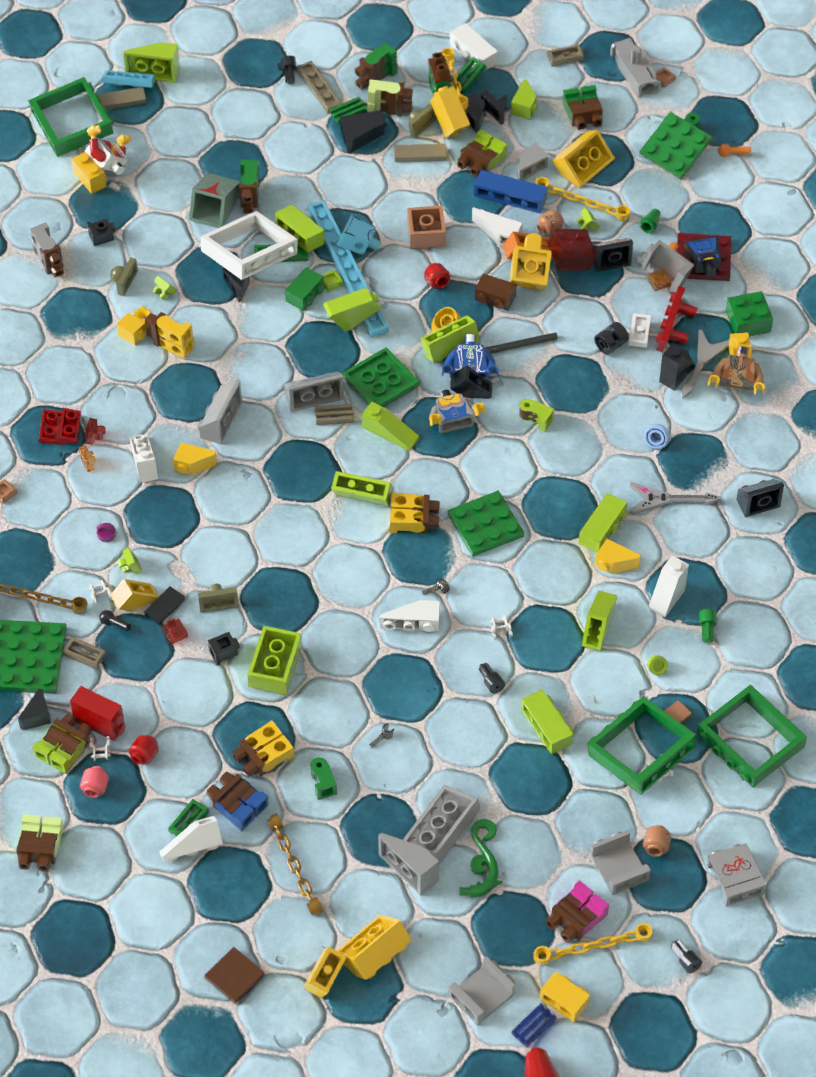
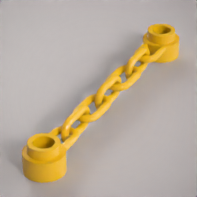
[441,48,468,111]
[535,177,630,221]
[534,923,652,965]

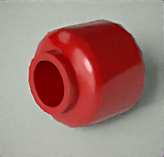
[424,263,450,289]
[129,735,159,765]

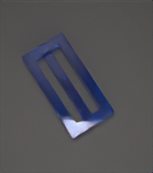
[512,1003,557,1048]

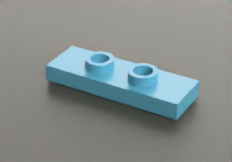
[102,70,155,88]

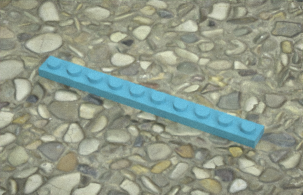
[308,200,388,337]

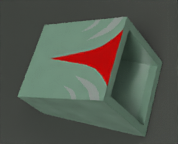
[189,173,240,228]

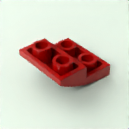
[38,408,81,445]

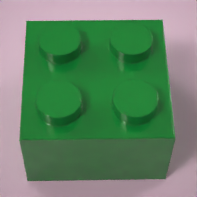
[726,291,773,336]

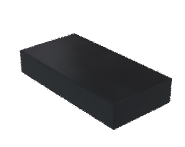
[144,586,185,625]

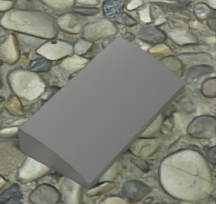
[403,785,480,864]

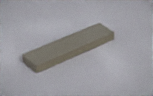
[296,61,342,114]

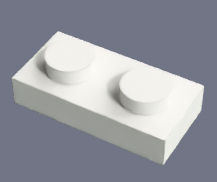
[629,313,651,348]

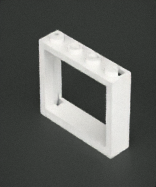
[201,211,297,280]

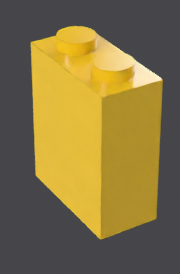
[430,86,470,138]

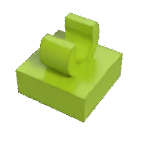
[577,208,600,232]
[153,276,177,300]
[117,547,142,574]

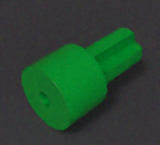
[699,609,717,643]

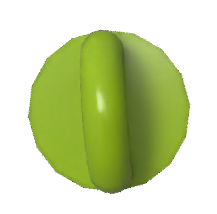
[647,655,668,675]

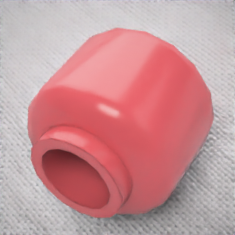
[80,766,109,798]

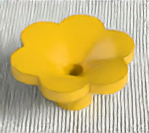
[133,306,153,329]

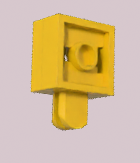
[509,233,551,291]

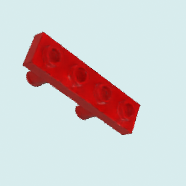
[655,286,698,352]

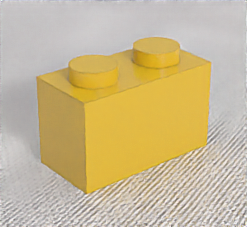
[72,152,107,194]
[303,946,347,998]
[540,971,590,1023]

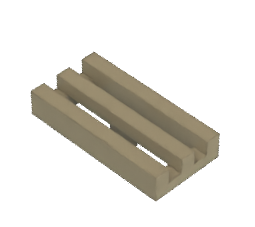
[547,45,584,67]
[315,404,354,425]
[62,637,107,670]

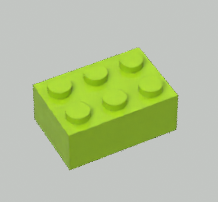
[247,626,302,695]

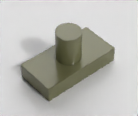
[198,583,239,613]

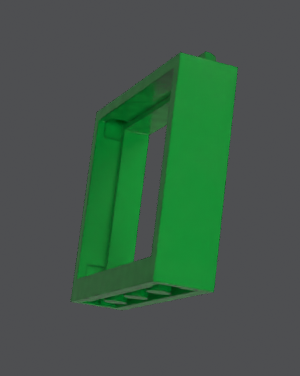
[28,77,114,157]
[697,684,807,788]
[587,696,697,795]

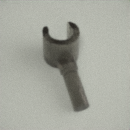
[422,579,450,595]
[369,723,394,748]

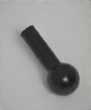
[99,610,131,631]

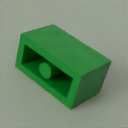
[285,267,325,311]

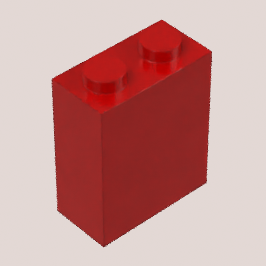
[70,686,126,741]

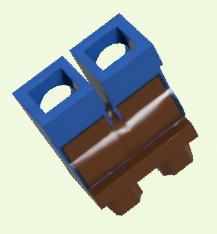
[207,771,269,831]

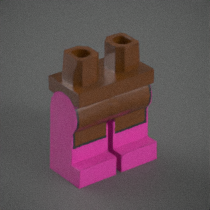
[546,880,609,943]

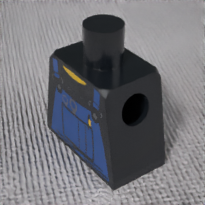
[683,236,721,278]

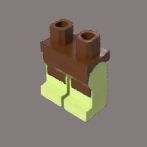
[367,79,413,117]
[16,814,64,872]

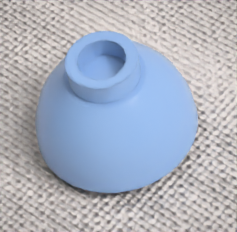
[644,424,670,450]

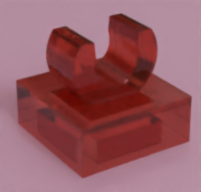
[85,418,106,445]
[161,618,188,645]

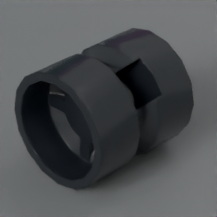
[594,322,629,355]

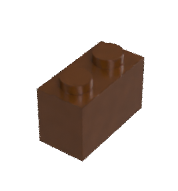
[475,273,517,311]

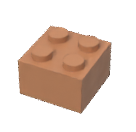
[407,205,446,249]

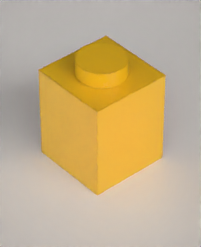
[117,313,146,345]

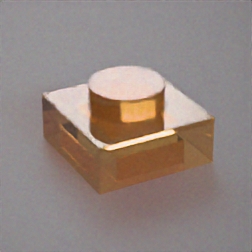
[647,269,671,291]
[79,445,96,472]

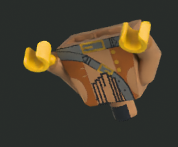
[707,346,765,395]

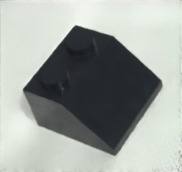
[736,479,784,517]

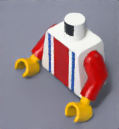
[85,125,131,175]

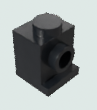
[87,219,116,246]
[208,632,240,666]

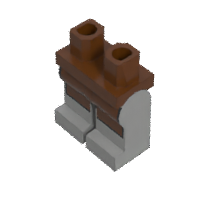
[30,222,64,278]

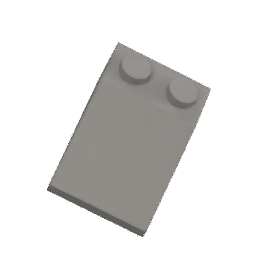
[378,833,439,896]

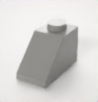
[517,143,548,180]

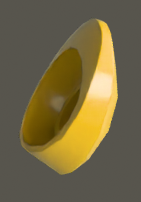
[431,307,461,332]

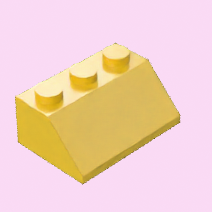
[552,129,615,188]
[337,915,412,980]

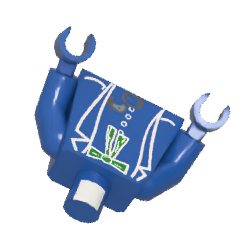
[441,334,499,378]

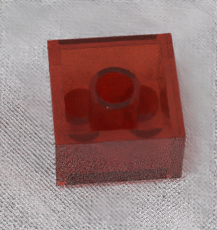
[548,229,597,270]

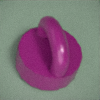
[97,523,116,542]

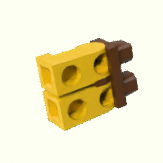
[145,312,195,359]
[390,493,440,534]
[232,721,295,777]

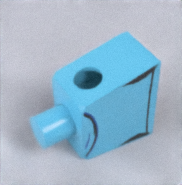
[337,214,381,255]

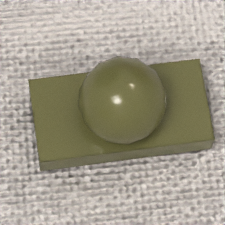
[408,103,437,138]
[110,257,138,296]

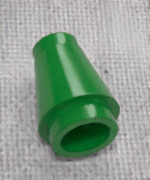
[640,209,661,233]

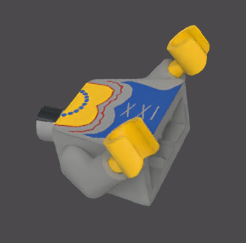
[429,390,486,434]

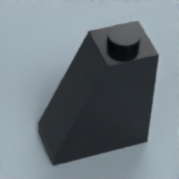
[340,110,387,154]
[659,343,695,391]

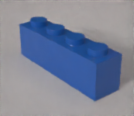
[474,170,548,214]

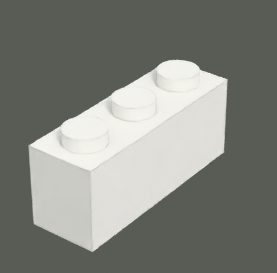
[450,23,498,72]

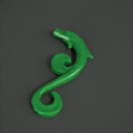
[460,819,502,898]

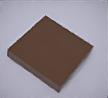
[204,947,265,1004]

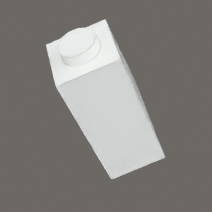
[649,556,689,617]

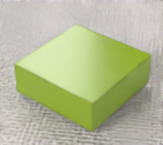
[322,269,344,292]

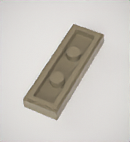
[95,87,146,112]
[394,144,447,162]

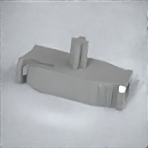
[610,38,661,97]

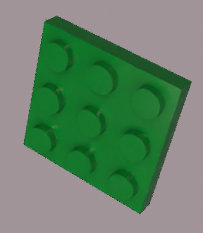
[639,111,712,180]
[342,347,420,407]
[447,490,524,557]

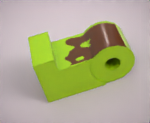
[519,399,554,432]

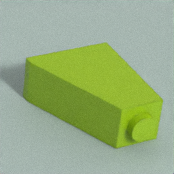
[323,287,381,332]
[582,590,617,651]

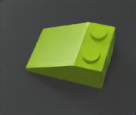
[123,42,180,83]

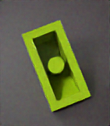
[511,79,538,120]

